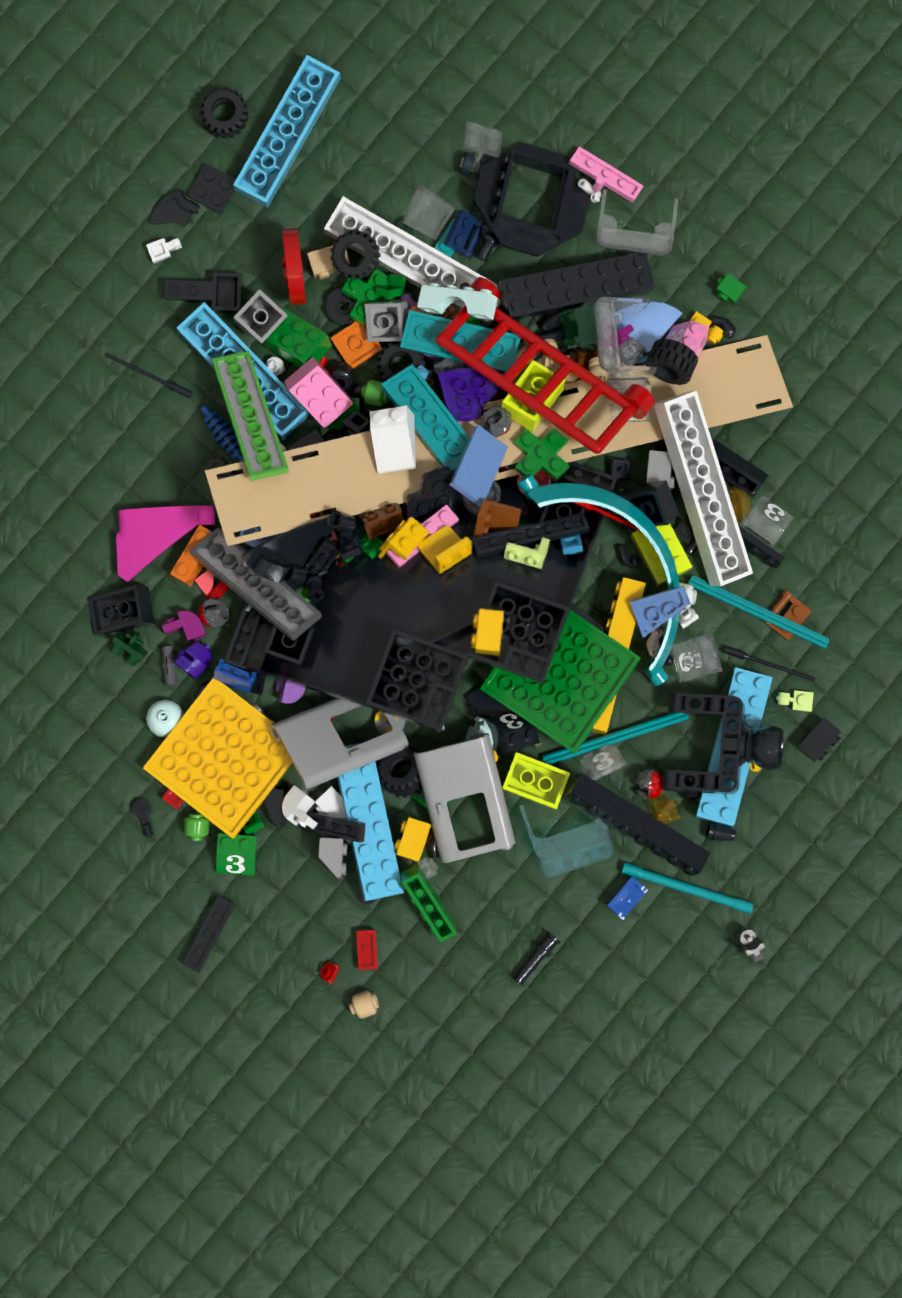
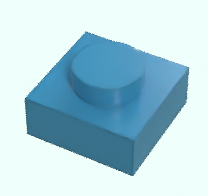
[560,535,583,555]

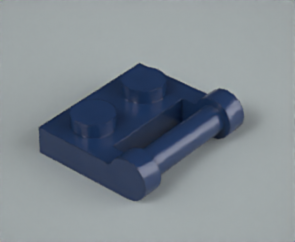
[444,210,486,259]

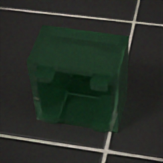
[559,304,603,349]

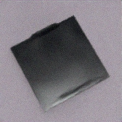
[464,683,511,719]

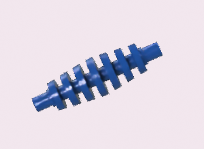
[201,405,244,462]

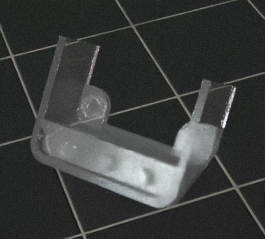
[597,189,679,256]
[594,297,657,382]

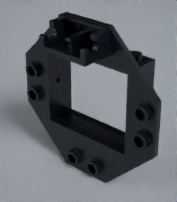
[472,143,589,257]

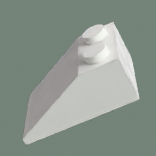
[370,406,416,474]

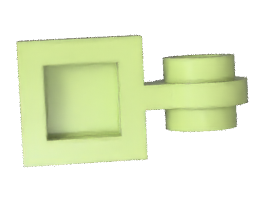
[776,690,814,712]

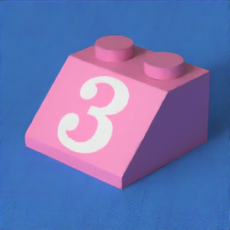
[666,320,709,358]

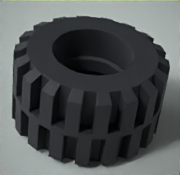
[200,87,248,139]
[330,231,381,279]
[645,339,698,385]
[377,341,425,382]
[377,746,422,798]

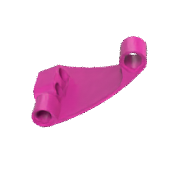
[116,506,215,582]

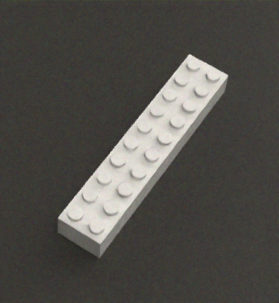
[324,197,501,327]
[654,391,753,586]

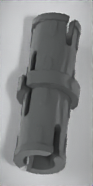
[162,646,178,686]

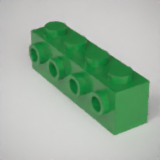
[400,863,457,943]

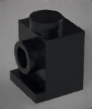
[338,410,370,437]

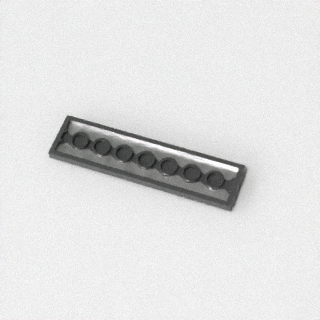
[190,528,322,641]

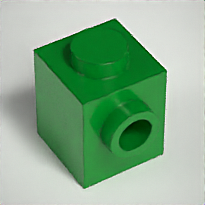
[716,273,746,305]

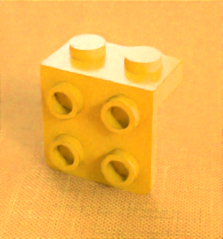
[378,517,429,561]
[418,526,471,574]

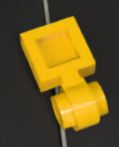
[690,311,724,344]

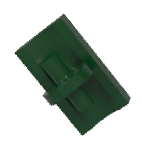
[111,632,148,666]

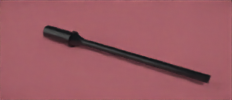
[106,353,193,398]
[723,645,815,681]

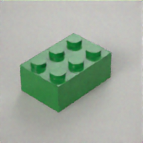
[263,308,332,368]

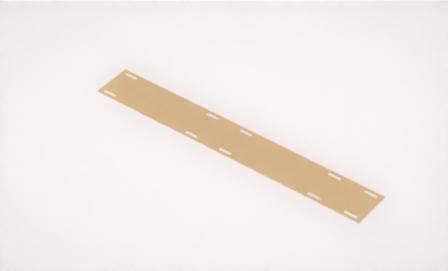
[205,335,793,546]

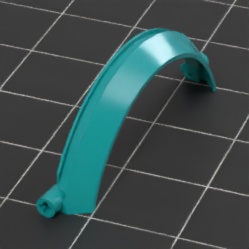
[517,474,680,686]

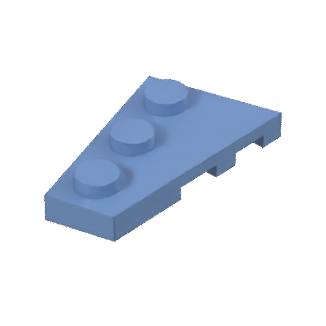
[630,585,690,638]

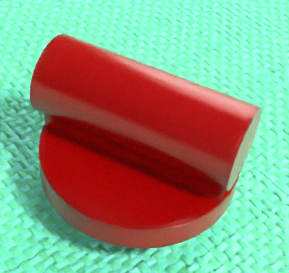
[321,962,340,984]

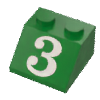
[216,833,258,876]

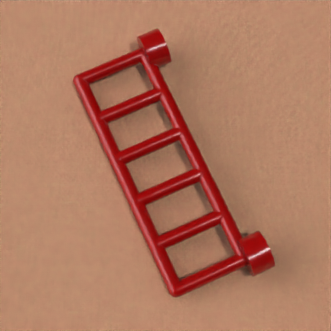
[436,277,655,454]

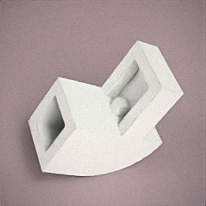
[282,785,318,829]

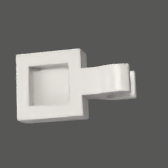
[146,238,182,264]

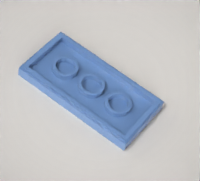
[449,425,508,507]

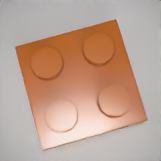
[330,322,383,369]

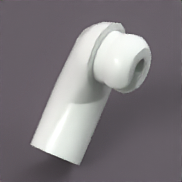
[578,179,602,203]
[646,628,663,657]

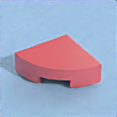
[195,570,214,595]

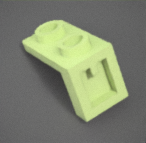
[504,538,550,569]

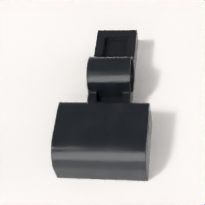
[164,272,242,314]

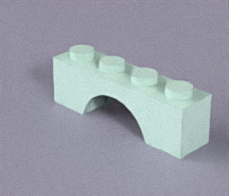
[417,283,498,320]

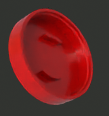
[282,228,306,306]

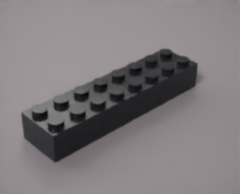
[497,251,655,320]

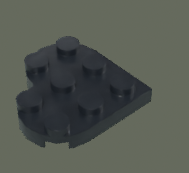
[405,466,465,524]

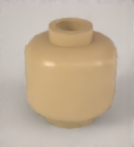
[349,990,379,1019]

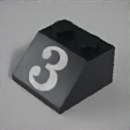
[486,712,541,756]

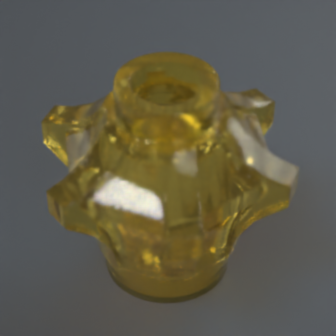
[654,798,681,825]

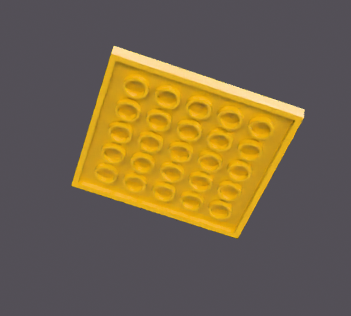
[143,677,293,839]

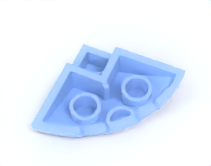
[603,300,683,355]

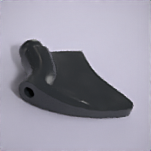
[150,190,200,227]

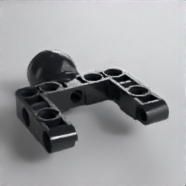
[662,693,784,795]

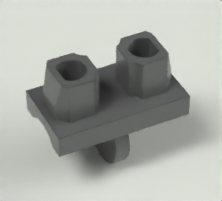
[738,929,765,963]

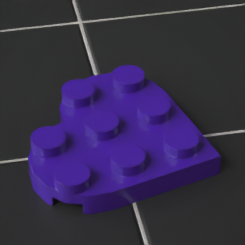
[438,367,499,422]

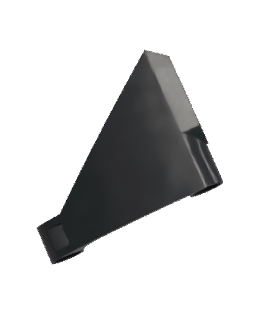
[242,511,356,585]

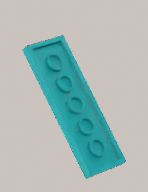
[400,310,521,372]
[381,364,470,472]

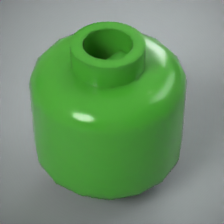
[361,380,390,406]
[184,812,209,841]

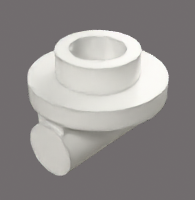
[266,356,286,376]
[679,608,699,629]

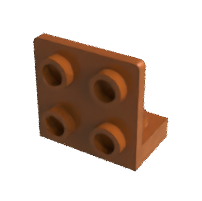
[474,499,521,537]

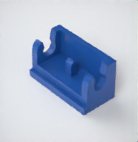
[214,658,257,693]
[607,876,648,920]

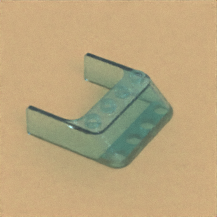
[519,805,614,878]

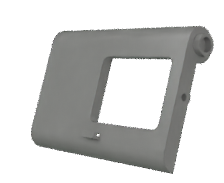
[270,698,408,790]
[413,732,515,863]

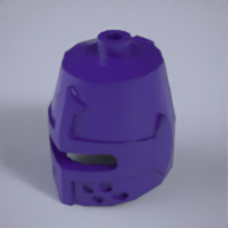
[173,641,213,680]

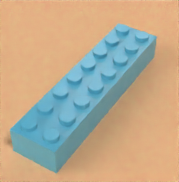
[233,55,341,208]
[177,302,310,440]
[695,667,773,827]
[337,742,404,902]

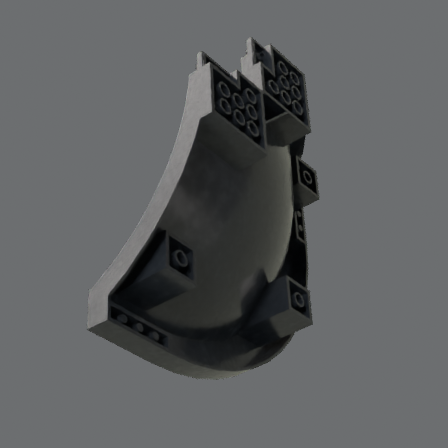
[224,462,618,732]

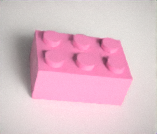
[284,357,353,429]

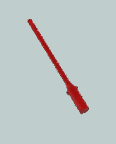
[573,502,640,531]

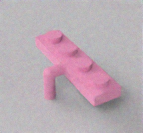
[569,146,643,203]
[387,505,459,568]

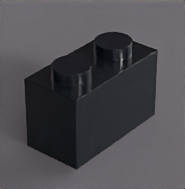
[797,717,841,762]

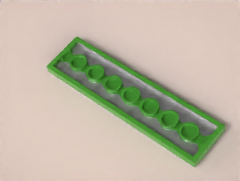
[212,351,288,481]

